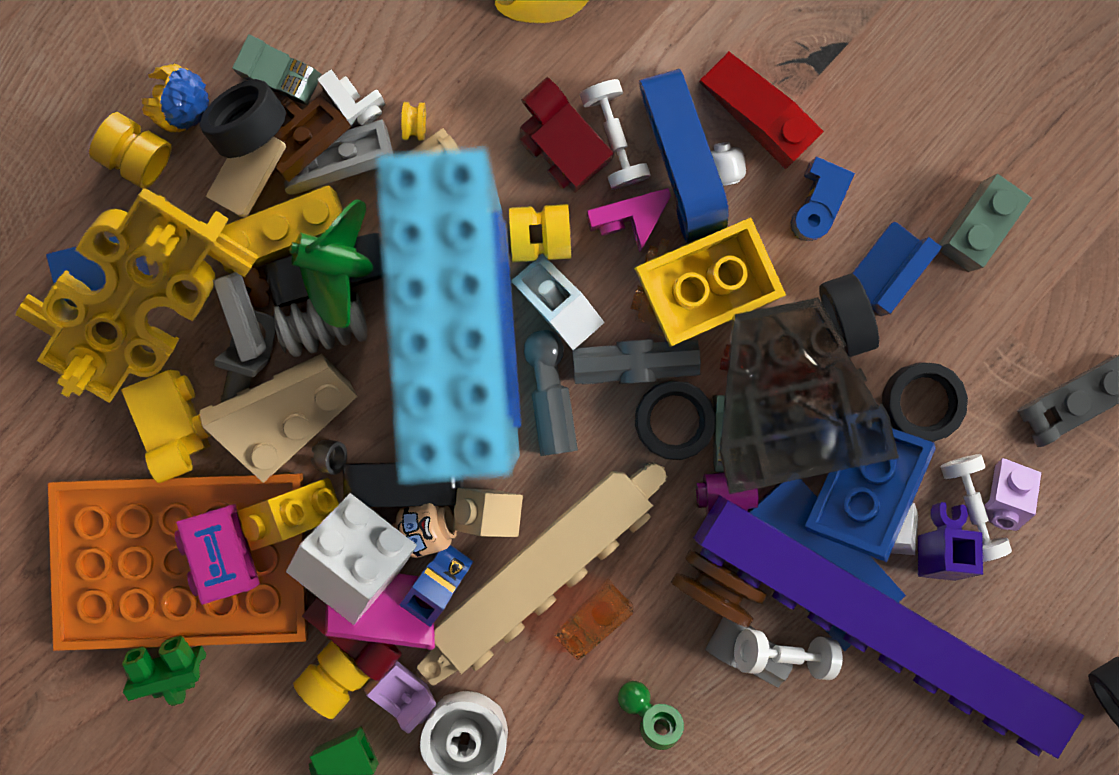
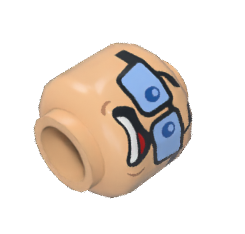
[392,503,457,558]

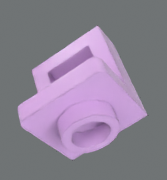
[984,458,1041,531]
[363,661,436,734]

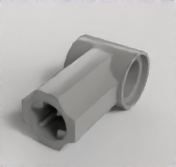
[705,617,793,688]

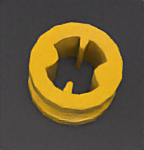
[401,102,426,141]

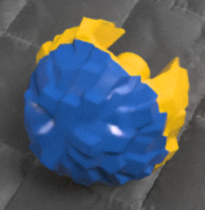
[141,63,209,133]

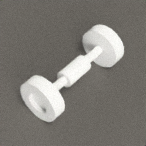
[580,79,651,190]
[940,454,1012,562]
[734,629,843,680]

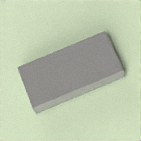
[213,272,267,362]

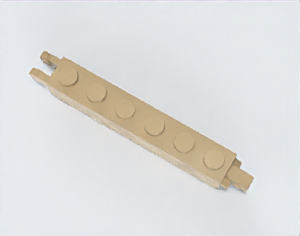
[417,462,668,686]

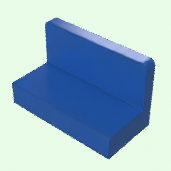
[852,222,942,316]

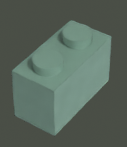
[939,173,1032,272]

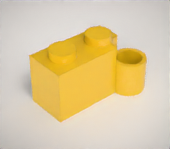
[121,370,211,484]

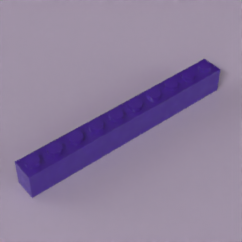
[694,495,1084,759]

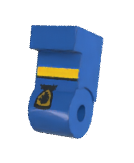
[790,156,855,241]
[400,545,473,627]

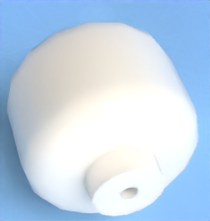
[711,142,746,186]

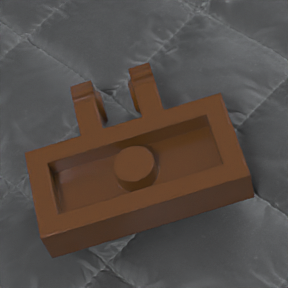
[273,94,351,183]

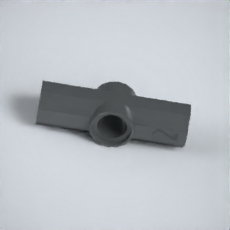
[572,339,701,385]

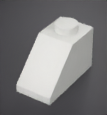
[511,254,605,350]

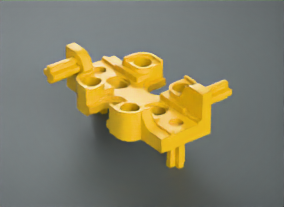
[15,188,258,403]

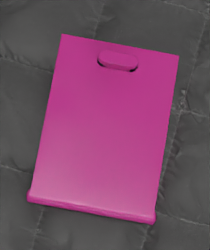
[325,574,435,650]

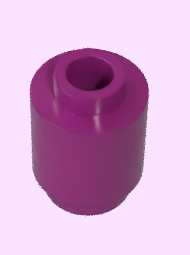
[696,472,758,515]

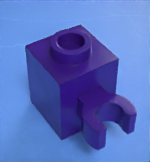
[918,502,983,581]

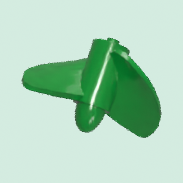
[289,199,373,328]

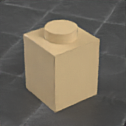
[453,488,523,537]

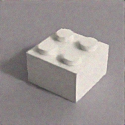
[286,493,417,625]

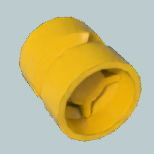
[89,112,172,189]
[509,204,571,262]
[293,641,370,719]

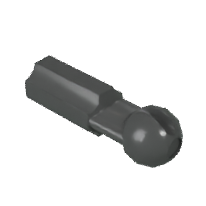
[524,330,578,456]

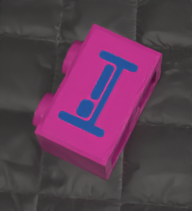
[175,504,260,605]

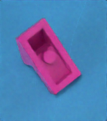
[586,188,671,252]

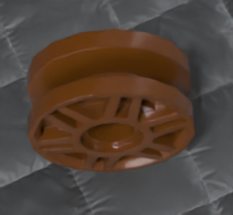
[671,549,768,628]

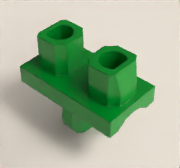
[122,635,207,706]

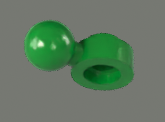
[618,681,684,750]

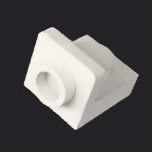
[318,70,385,129]

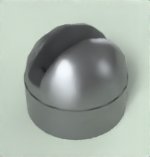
[311,440,347,475]

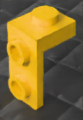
[237,478,339,551]

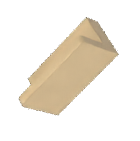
[206,137,286,218]

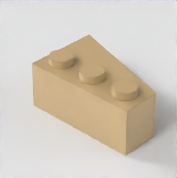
[199,354,358,483]

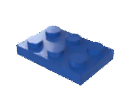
[805,416,936,562]

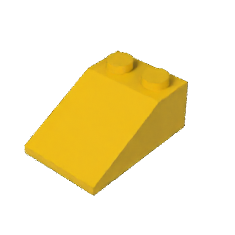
[635,217,786,347]

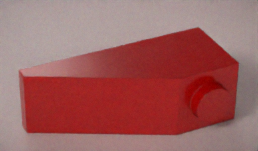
[699,51,824,170]

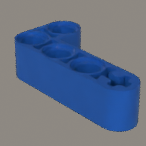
[639,69,729,243]

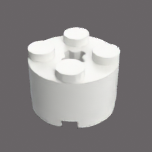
[420,691,508,775]

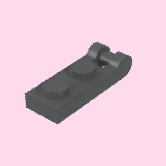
[1017,355,1119,447]

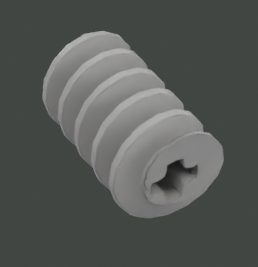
[274,293,367,357]

